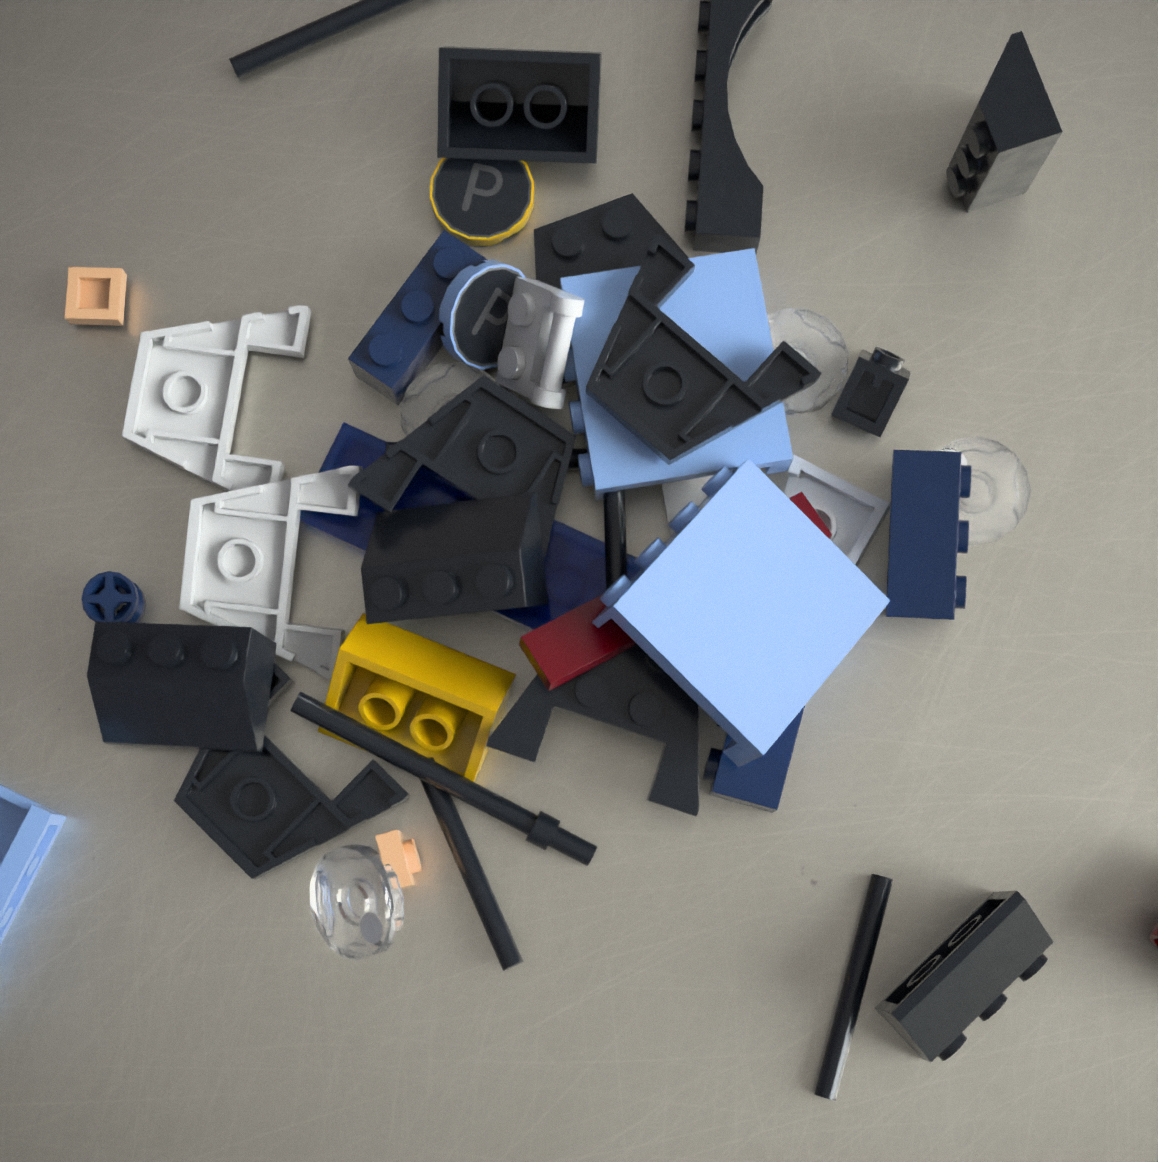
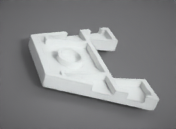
[122,305,312,492]
[179,465,363,679]

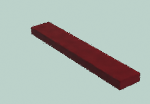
[519,492,832,691]

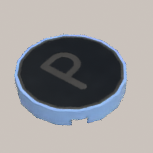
[439,259,526,369]

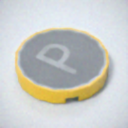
[430,158,535,246]

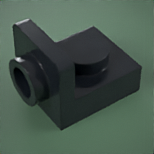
[831,347,910,437]

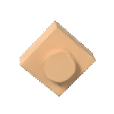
[65,267,127,326]
[375,830,422,891]

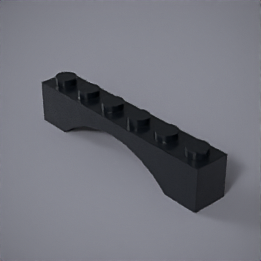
[684,0,773,254]

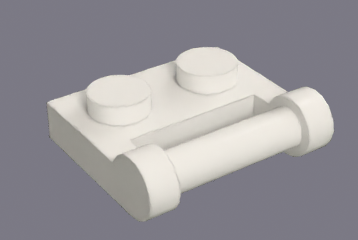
[496,277,585,409]

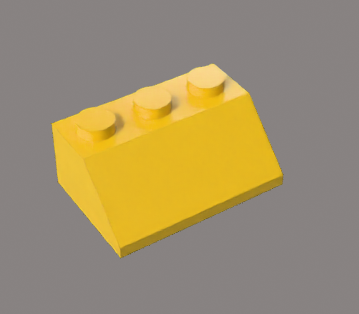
[318,613,516,782]

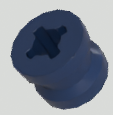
[81,571,146,623]

